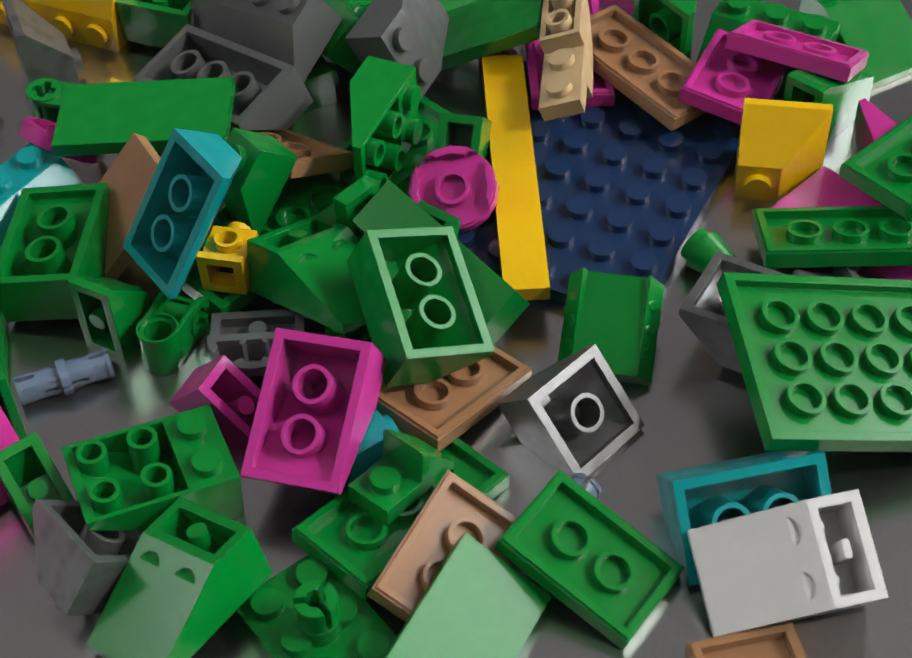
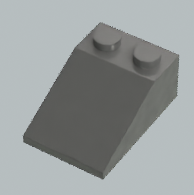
[345,0,449,99]

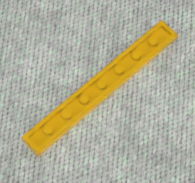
[482,54,550,300]

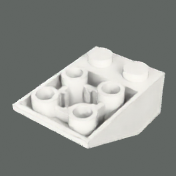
[687,489,889,637]

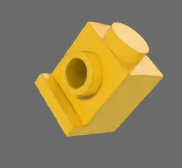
[196,222,258,295]

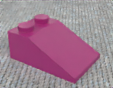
[240,328,387,495]

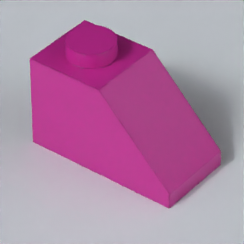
[169,355,261,452]

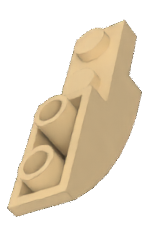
[539,0,593,121]

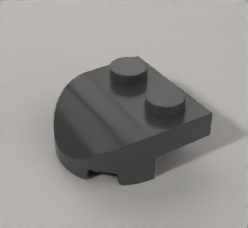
[206,309,306,377]

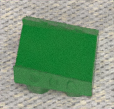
[558,267,664,386]

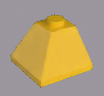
[734,98,833,201]

